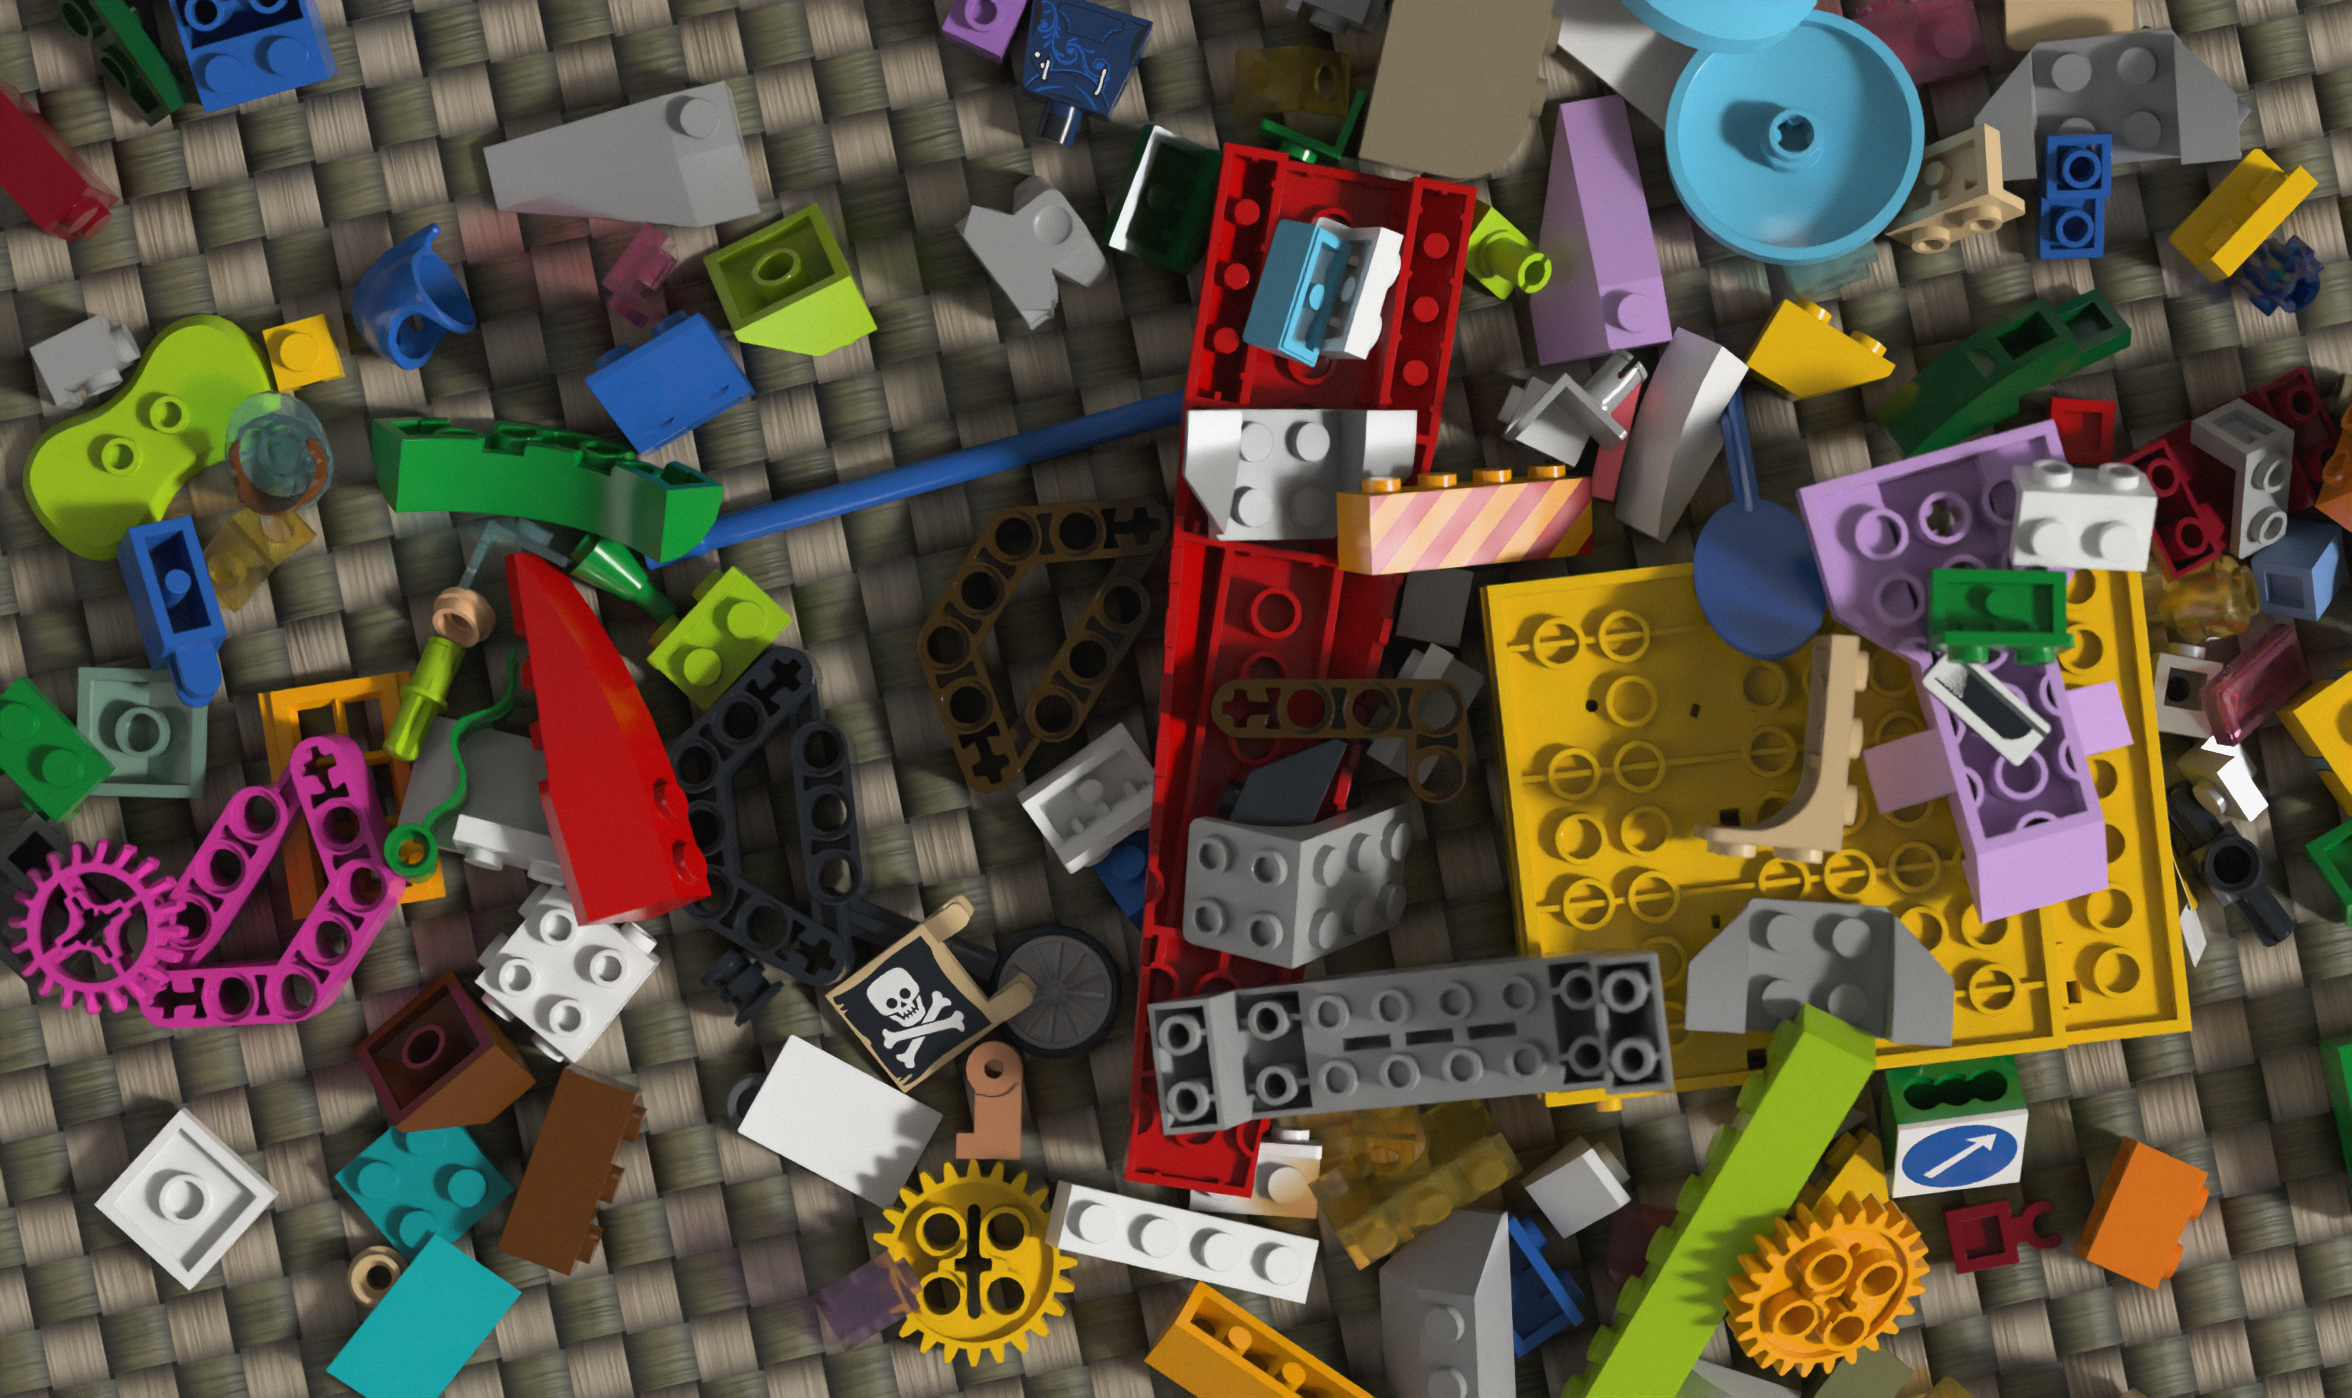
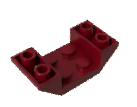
[2114,365,2340,583]

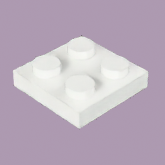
[94,1108,279,1290]

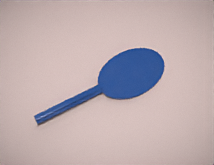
[1693,348,1827,660]

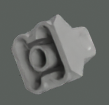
[954,175,1110,330]

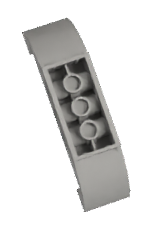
[1147,949,1674,1135]

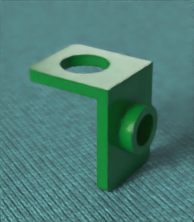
[1258,89,1367,166]

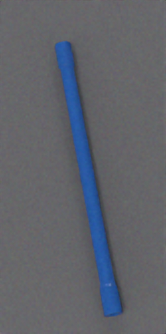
[644,389,1184,570]

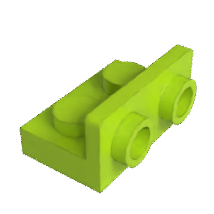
[646,566,794,712]

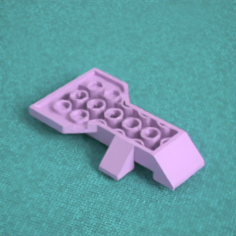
[1795,419,2133,924]

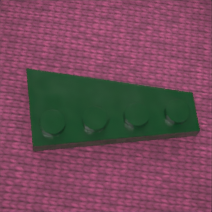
[57,0,192,127]

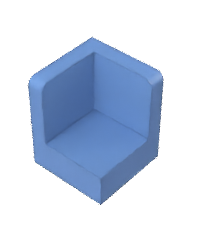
[2251,517,2347,621]

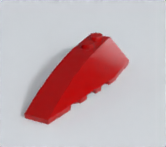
[504,553,712,927]

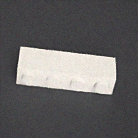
[1044,1180,1319,1304]

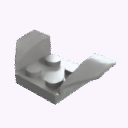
[1974,26,2241,181]
[1182,409,1417,541]
[1684,897,1954,1047]

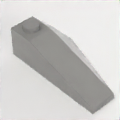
[483,81,761,229]

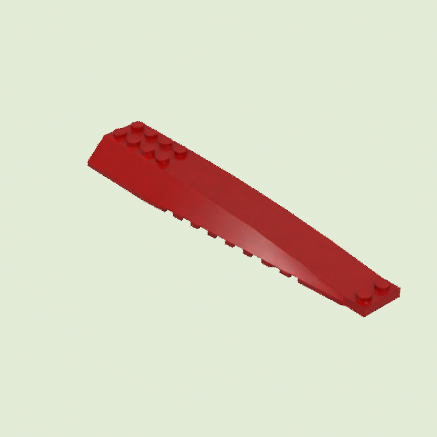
[1121,142,1478,1198]

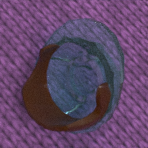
[225,390,335,516]

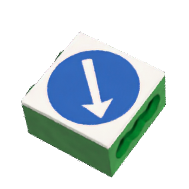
[1879,1054,2028,1198]

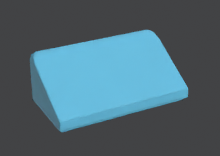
[1243,219,1352,367]

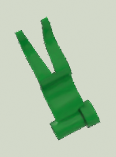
[384,647,519,884]

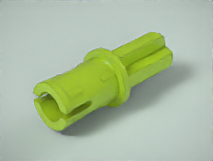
[383,636,467,763]

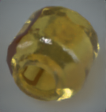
[2158,555,2260,644]

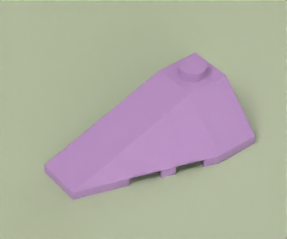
[1529,94,1673,367]

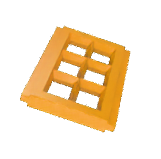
[258,670,446,920]

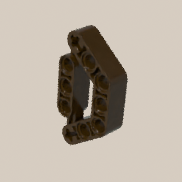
[916,497,1171,794]

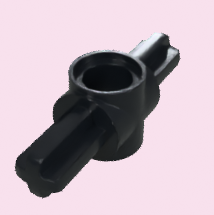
[2165,780,2295,948]

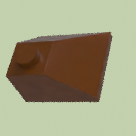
[353,968,537,1133]

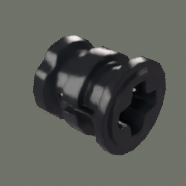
[699,944,785,1027]

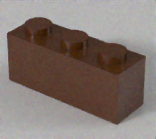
[497,1063,647,1276]

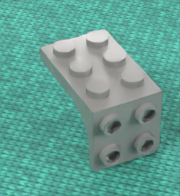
[1183,797,1411,969]

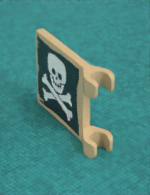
[825,894,1038,1094]

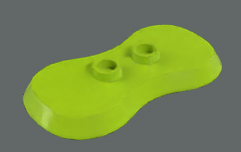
[22,314,282,561]

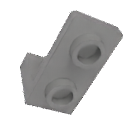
[2190,398,2295,559]

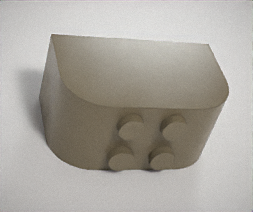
[1355,0,1563,180]

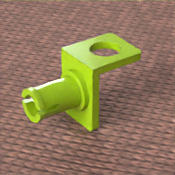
[1465,199,1552,300]

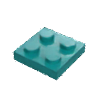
[334,1125,517,1264]

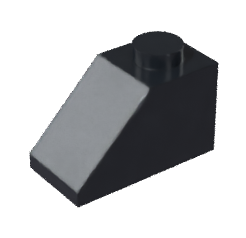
[1213,738,1347,827]

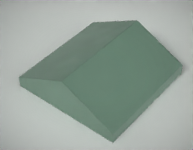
[77,667,208,799]

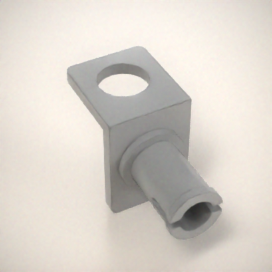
[1504,348,1648,451]

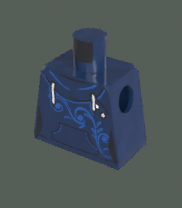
[1021,0,1153,149]

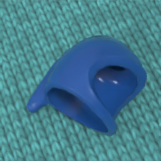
[352,222,476,370]

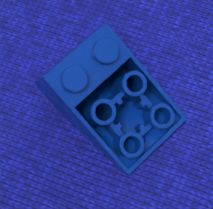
[169,0,338,114]
[584,310,756,457]

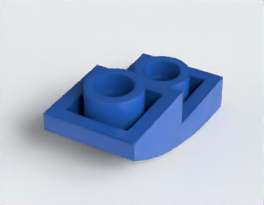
[2035,132,2112,260]

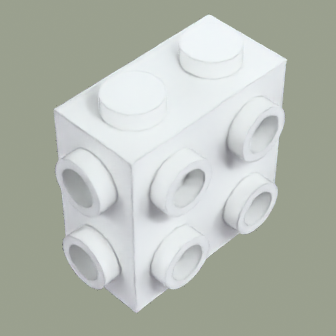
[475,883,663,1063]

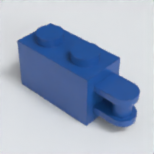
[116,515,227,708]

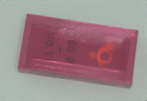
[2198,623,2311,747]

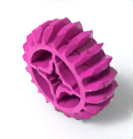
[8,839,189,1015]

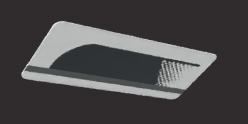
[1922,653,2051,766]

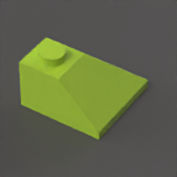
[703,202,877,357]

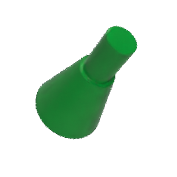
[568,532,678,625]

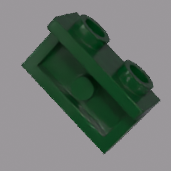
[1099,124,1223,275]

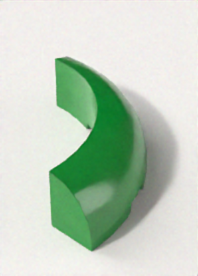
[372,417,724,564]

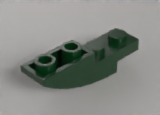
[1874,288,2132,460]

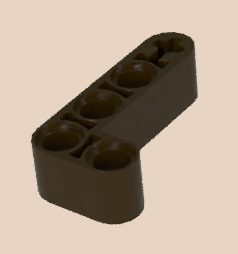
[1211,679,1467,804]

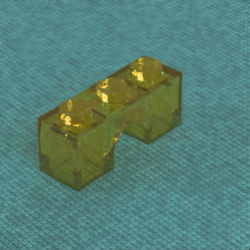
[1308,1099,1524,1271]

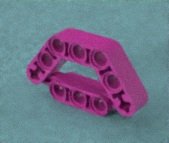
[139,732,406,1029]

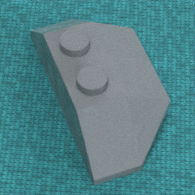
[1379,1204,1516,1398]

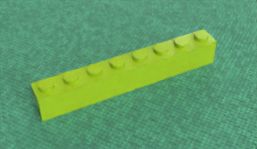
[1560,1002,1876,1398]

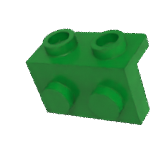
[1928,568,2074,665]
[0,677,116,823]

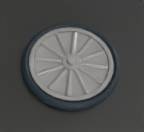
[988,925,1122,1059]

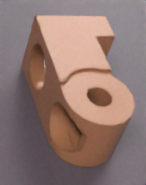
[956,1039,1023,1160]

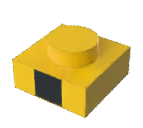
[262,314,345,394]

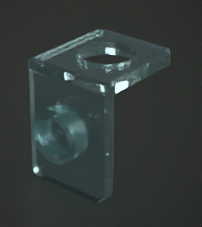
[458,518,572,591]

